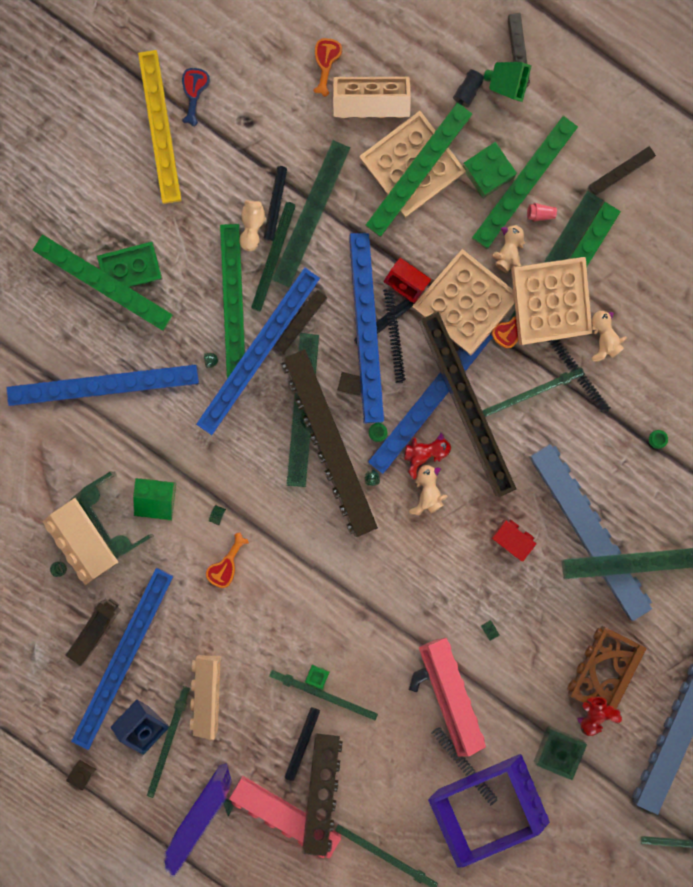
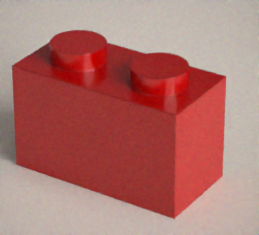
[383,258,431,304]
[490,519,537,562]

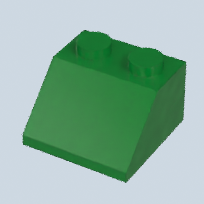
[133,478,177,520]

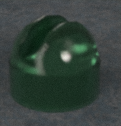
[204,353,218,369]
[364,470,380,486]
[50,561,67,577]

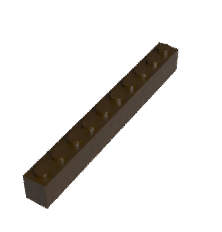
[418,311,517,497]
[280,349,378,537]

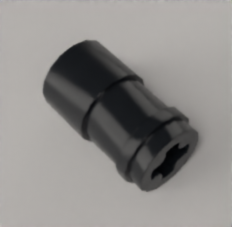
[453,69,485,107]

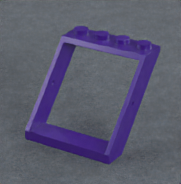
[428,754,550,868]
[164,763,232,877]

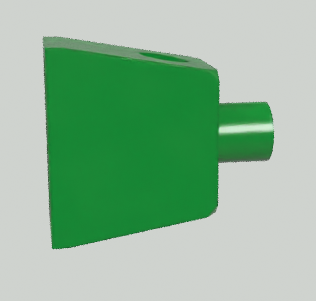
[484,62,532,102]

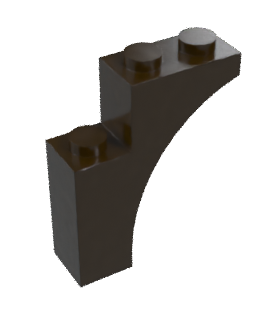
[65,599,121,666]

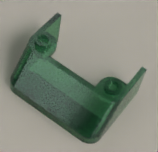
[69,472,155,559]

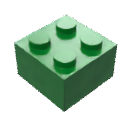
[463,141,517,199]

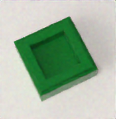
[305,664,330,690]

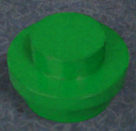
[368,423,388,442]
[649,430,668,449]

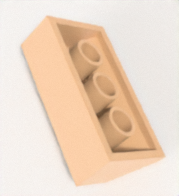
[333,77,411,118]
[42,498,118,585]
[190,655,221,740]

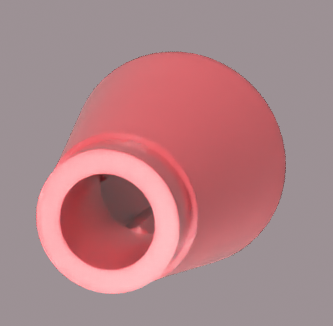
[527,203,557,222]

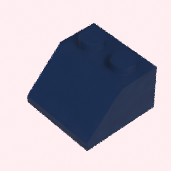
[110,699,169,755]

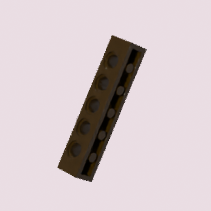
[302,734,343,856]

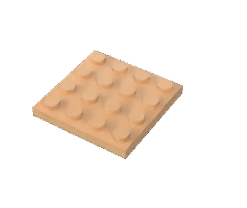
[359,111,466,218]
[412,249,515,356]
[511,257,592,345]

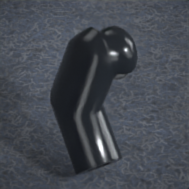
[409,668,430,692]

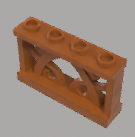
[567,626,647,710]

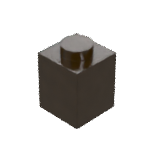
[337,372,361,397]
[66,760,96,791]

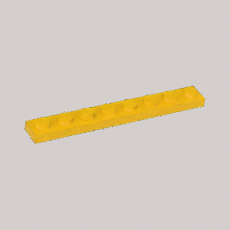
[138,50,182,204]

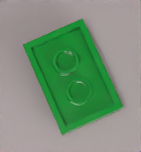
[97,242,163,288]

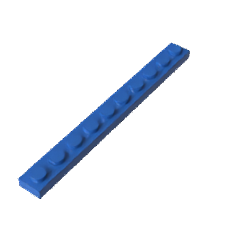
[349,233,384,423]
[196,267,320,436]
[368,333,492,474]
[6,365,199,406]
[71,568,174,750]

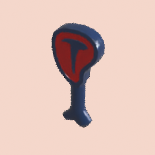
[182,68,210,126]

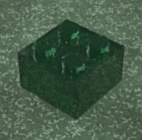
[534,726,587,781]

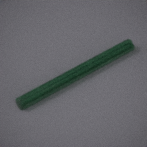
[251,202,296,311]

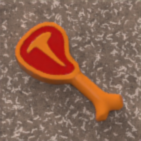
[313,38,342,97]
[491,316,518,348]
[206,533,249,588]

